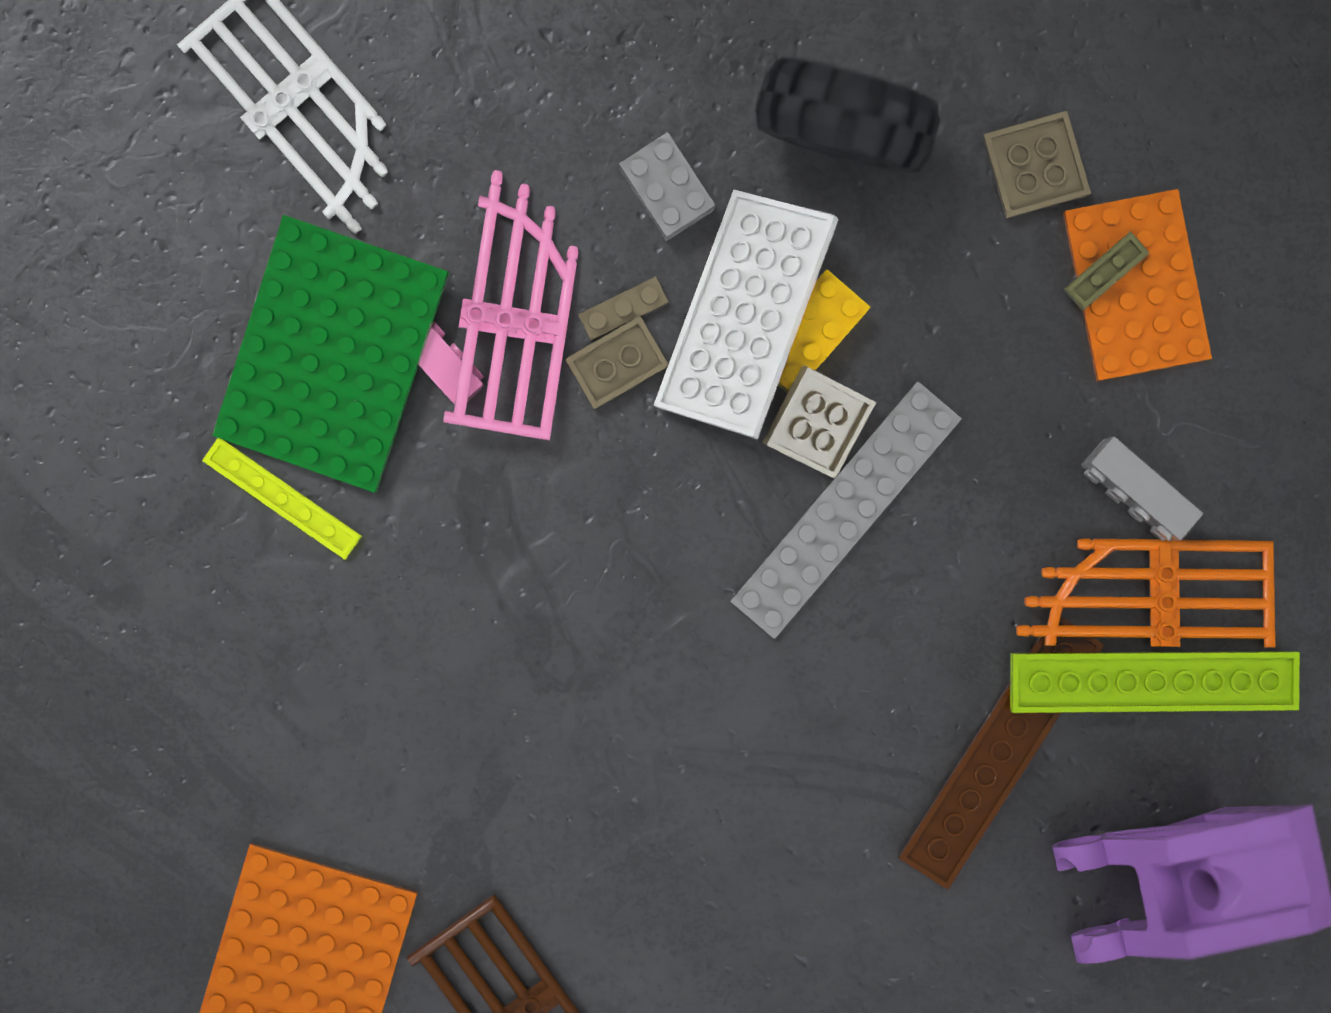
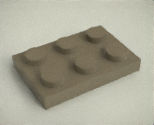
[565,316,669,410]

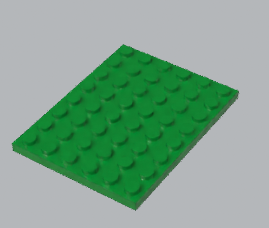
[212,215,449,493]

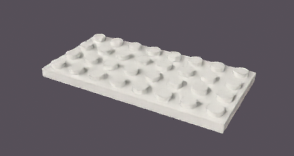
[653,190,838,439]

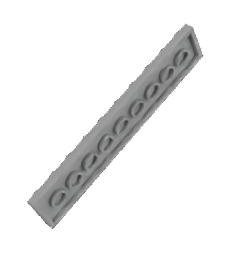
[730,381,962,639]

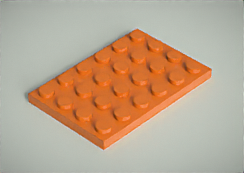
[1063,189,1212,381]

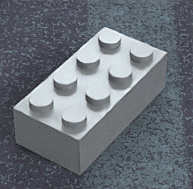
[1080,436,1203,541]

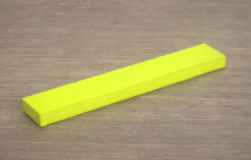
[202,438,362,560]

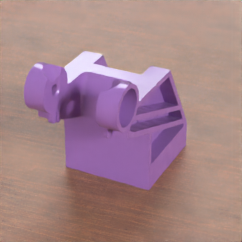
[1052,805,1331,964]

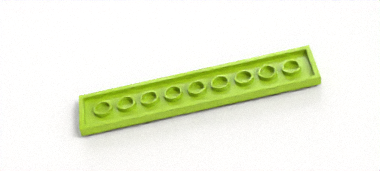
[1010,651,1300,713]

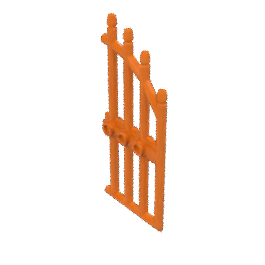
[1016,538,1276,648]

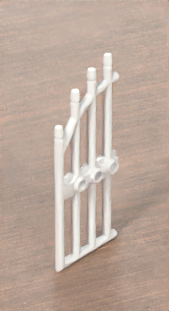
[177,0,388,234]

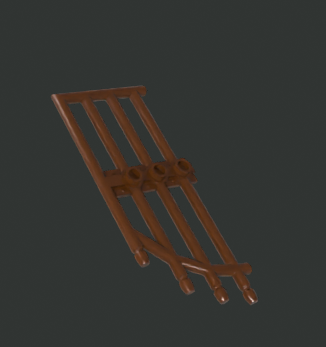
[407,894,580,1013]

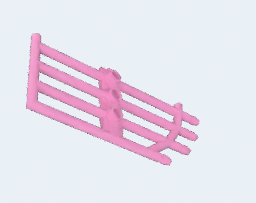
[443,170,579,441]

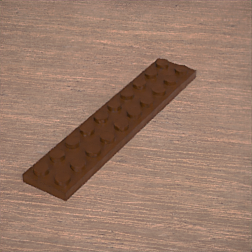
[898,617,1105,890]

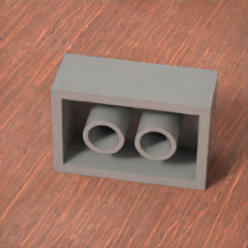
[619,132,715,241]

